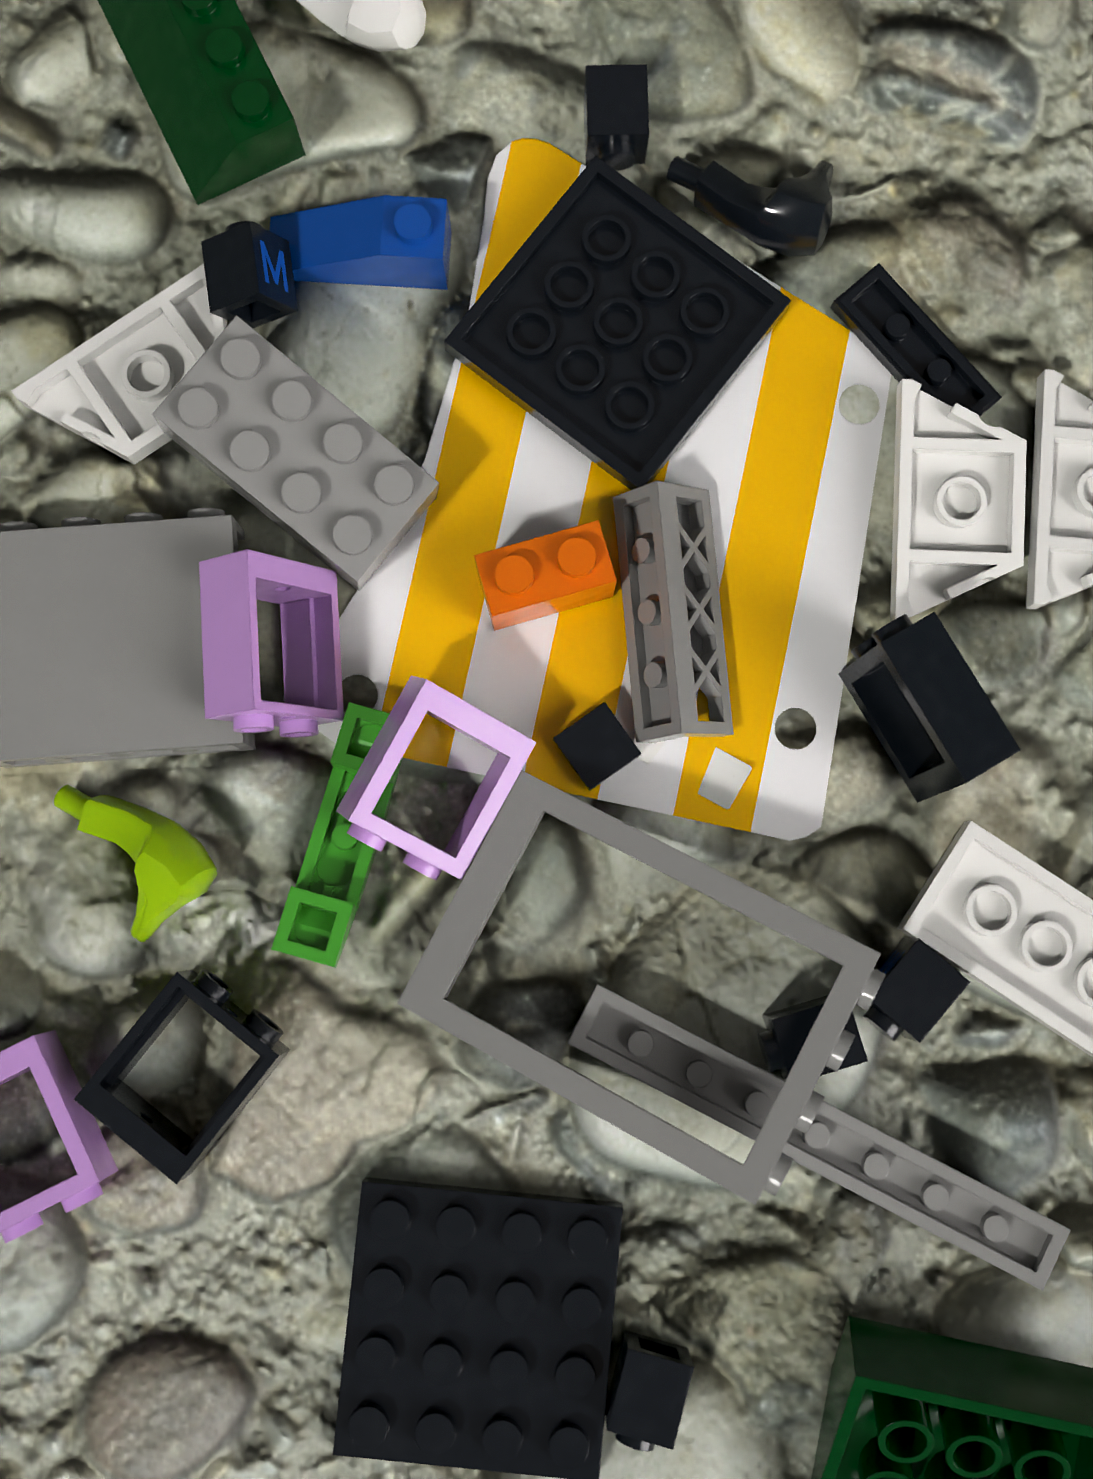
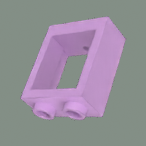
[199,549,344,738]
[336,675,537,881]
[0,1030,119,1243]

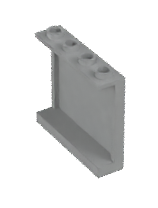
[0,508,256,768]

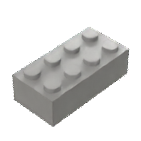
[152,315,439,591]

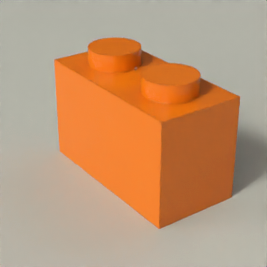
[474,520,617,631]

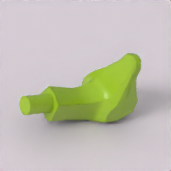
[54,785,217,942]

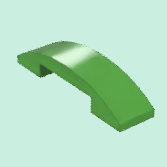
[271,702,403,968]

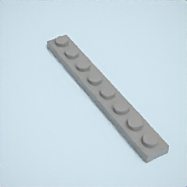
[568,983,1071,1291]

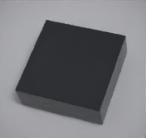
[553,702,642,792]

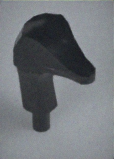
[667,156,833,257]

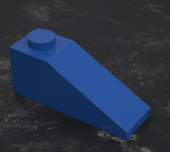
[269,195,452,290]

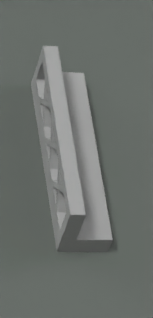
[613,480,734,743]

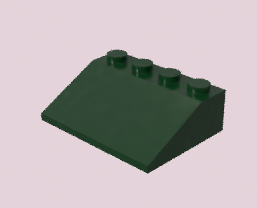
[811,1316,1093,1479]

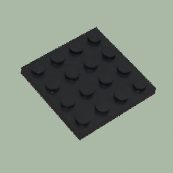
[444,156,791,490]
[333,1177,623,1479]

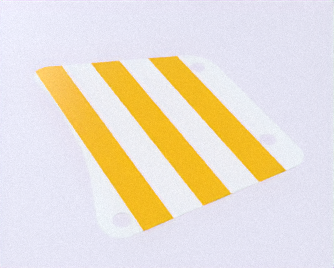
[318,138,892,841]

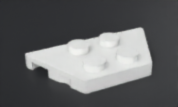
[12,263,227,465]
[1026,369,1093,609]
[890,379,1027,622]

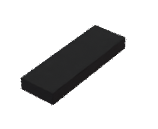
[830,263,1002,417]

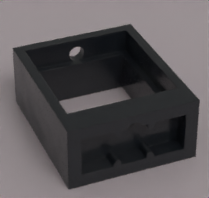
[838,611,1021,803]
[74,968,290,1184]

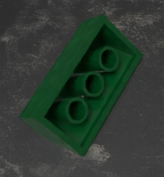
[98,0,306,205]

